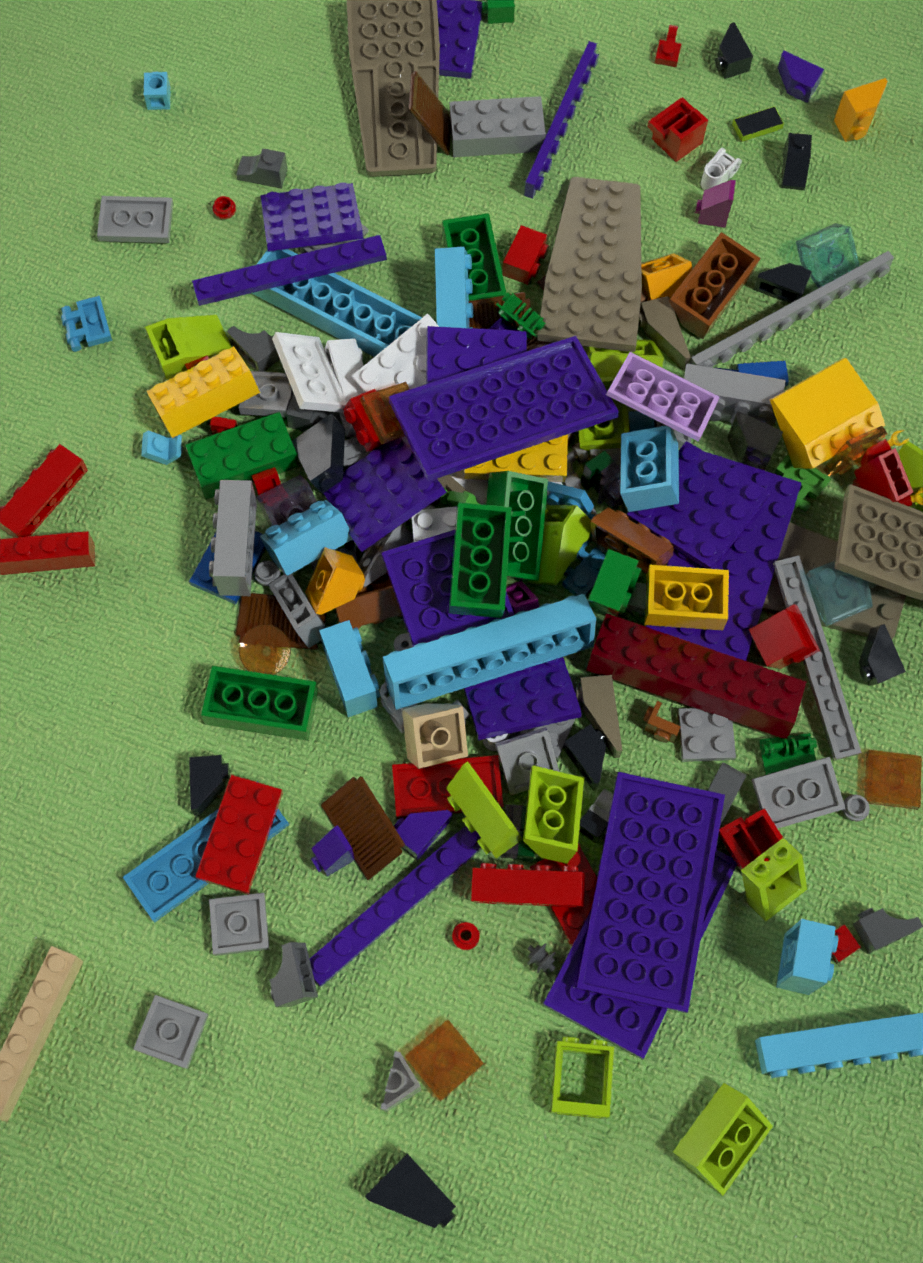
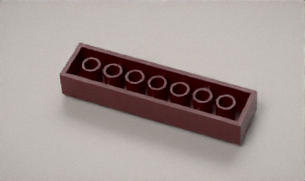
[587,613,806,739]

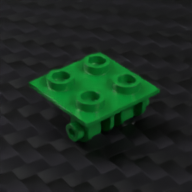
[496,292,546,339]
[758,733,817,775]

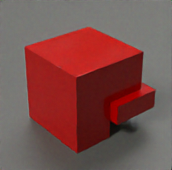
[647,97,708,162]
[749,604,820,669]
[718,808,783,871]

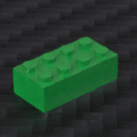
[442,213,506,301]
[185,412,299,500]
[486,471,548,581]
[449,502,512,618]
[588,549,641,617]
[201,666,319,741]

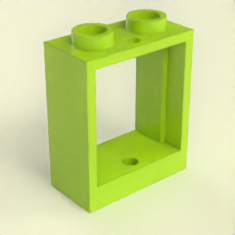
[741,838,807,922]
[550,1037,614,1119]

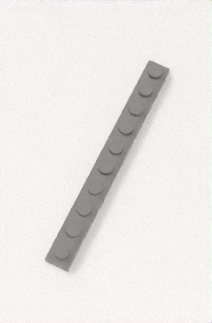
[690,251,894,368]

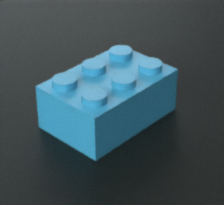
[620,425,679,512]
[260,500,353,576]
[319,620,380,717]
[776,919,838,995]

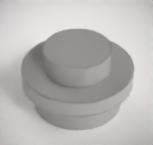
[254,561,280,586]
[842,795,870,822]

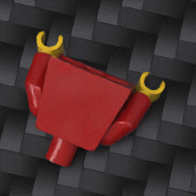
[853,430,923,506]

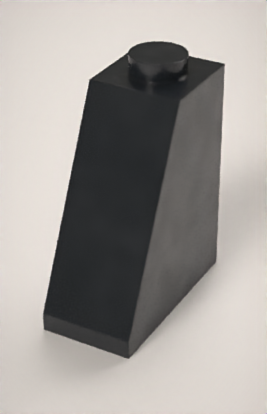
[292,413,345,494]
[365,1153,456,1228]

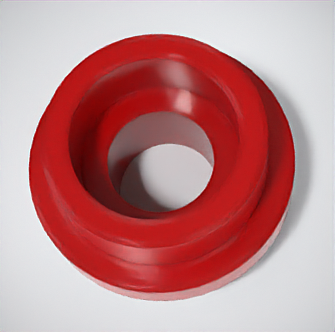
[213,196,236,219]
[452,922,480,950]

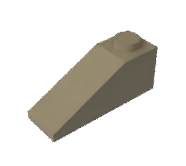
[638,296,691,370]
[575,675,622,758]

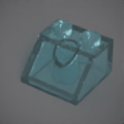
[796,223,860,289]
[806,560,873,627]

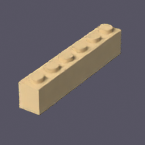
[0,946,83,1122]

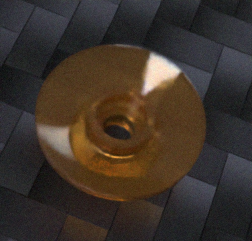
[239,625,291,675]

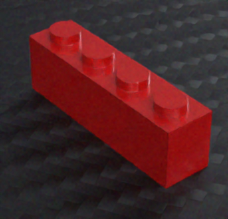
[0,444,88,538]
[0,531,95,575]
[471,863,585,908]

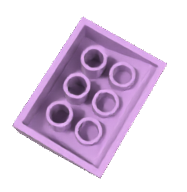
[606,352,720,442]

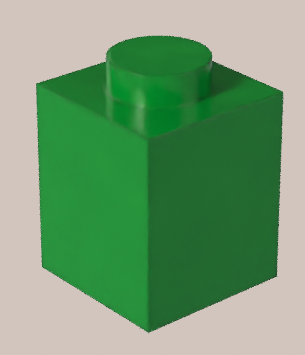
[482,0,515,24]

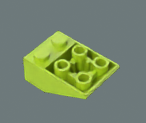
[145,315,232,380]
[523,505,591,585]

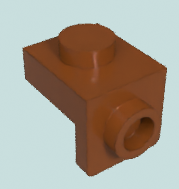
[643,701,681,743]

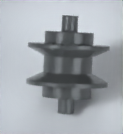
[527,943,556,974]

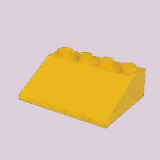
[770,358,886,469]

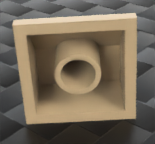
[402,703,468,769]

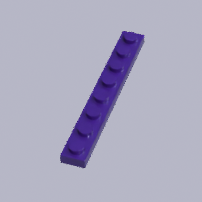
[524,41,599,199]
[192,235,387,306]
[310,826,482,987]

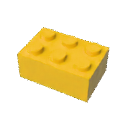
[644,565,729,630]

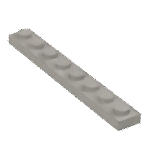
[773,556,862,761]

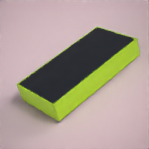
[732,106,784,142]

